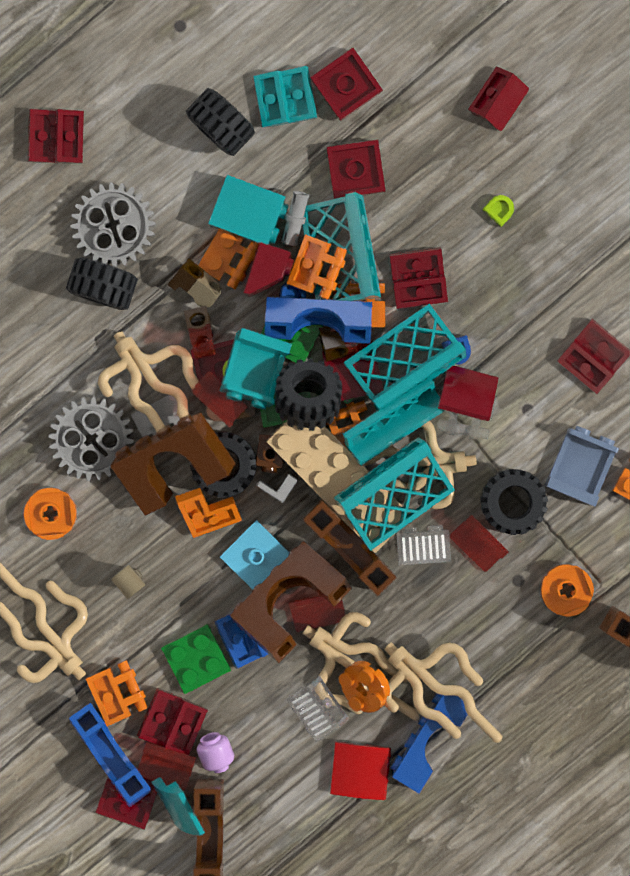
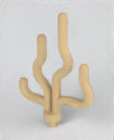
[98,331,202,432]
[363,421,477,510]
[0,563,88,683]
[302,612,421,721]
[384,642,502,743]

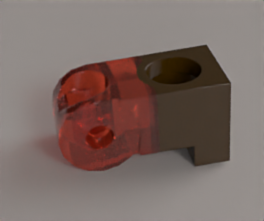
[183,306,216,358]
[319,326,370,362]

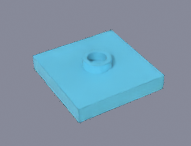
[220,520,290,589]

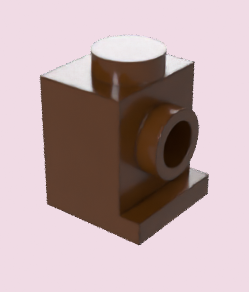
[256,434,284,473]

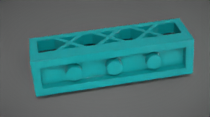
[343,377,445,466]

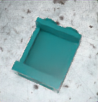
[208,175,289,245]
[219,328,292,409]

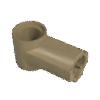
[111,565,146,600]

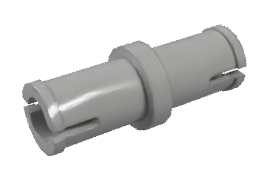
[281,191,310,246]

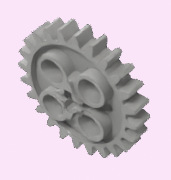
[71,182,156,267]
[49,396,134,481]

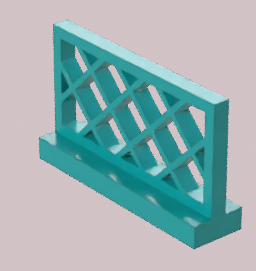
[302,192,381,301]
[344,303,466,411]
[333,437,455,551]

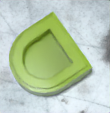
[482,195,514,227]

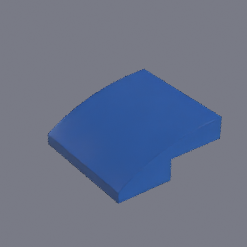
[214,614,269,669]

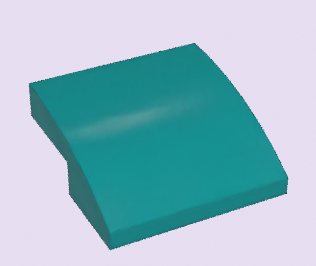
[253,66,317,128]
[151,777,205,835]

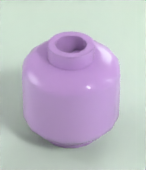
[196,732,234,773]

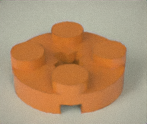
[24,488,77,540]
[541,564,594,617]
[339,661,390,713]

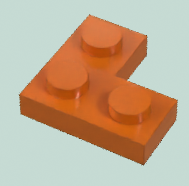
[175,488,242,538]

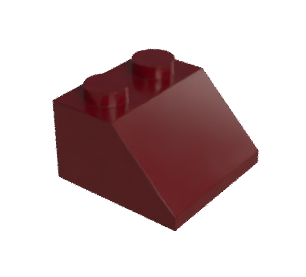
[244,242,294,297]

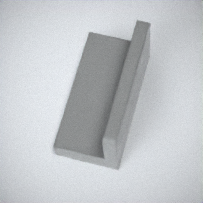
[257,474,298,502]

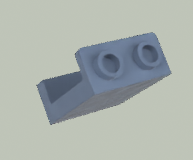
[544,426,619,507]

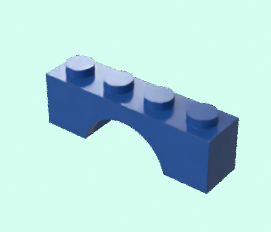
[265,297,372,343]
[390,693,468,793]
[69,703,151,807]

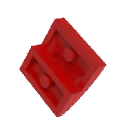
[330,741,391,800]

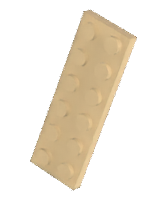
[266,420,410,553]

